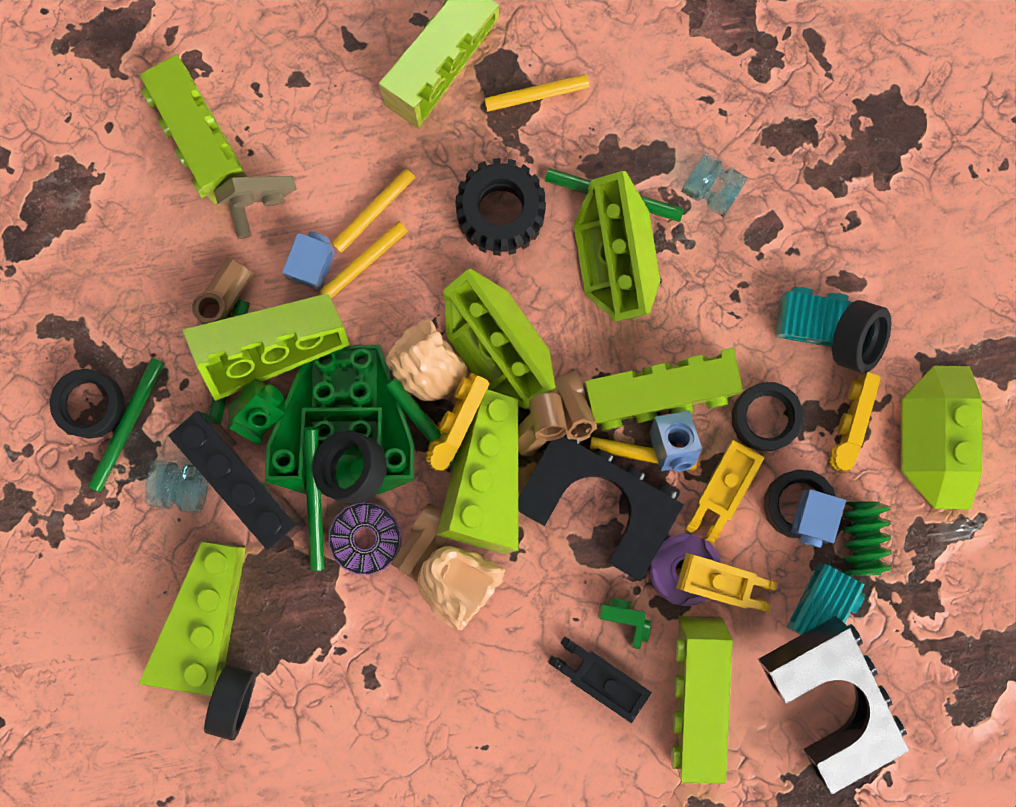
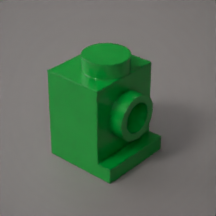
[228,378,285,445]

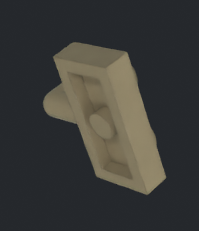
[214,176,297,239]

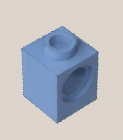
[282,231,336,291]
[649,411,702,472]
[791,489,846,548]

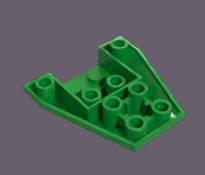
[265,345,414,495]

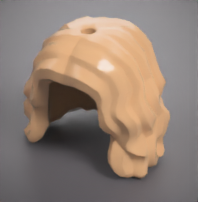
[386,319,467,401]
[418,546,505,630]

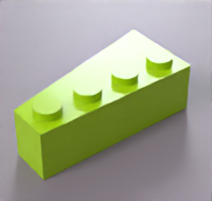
[379,0,499,129]
[139,54,248,205]
[182,293,350,401]
[583,347,743,431]
[436,389,518,555]
[671,616,733,784]

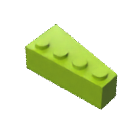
[138,541,246,696]

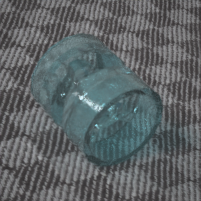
[681,151,748,217]
[145,460,208,513]

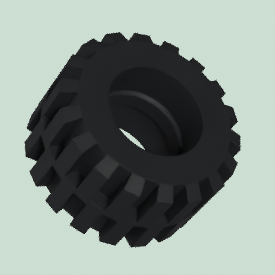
[455,158,546,256]

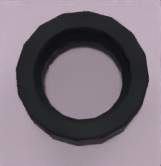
[832,300,892,373]
[49,369,125,439]
[732,382,804,451]
[313,430,387,504]
[764,470,836,539]
[204,665,255,741]

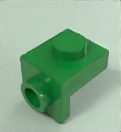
[598,598,651,649]

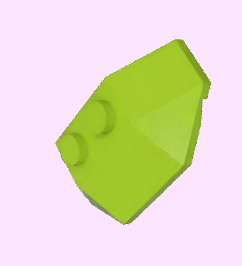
[574,171,661,322]
[443,268,555,409]
[901,366,982,510]

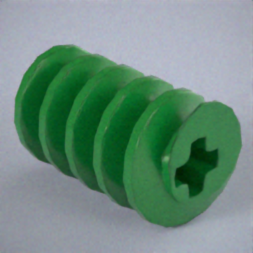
[843,501,892,576]

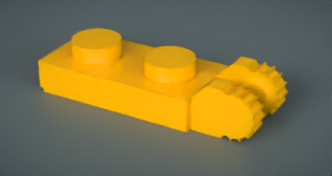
[425,372,490,472]
[828,372,881,472]
[685,440,765,544]
[676,553,777,613]

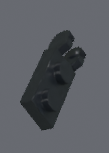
[548,636,652,723]

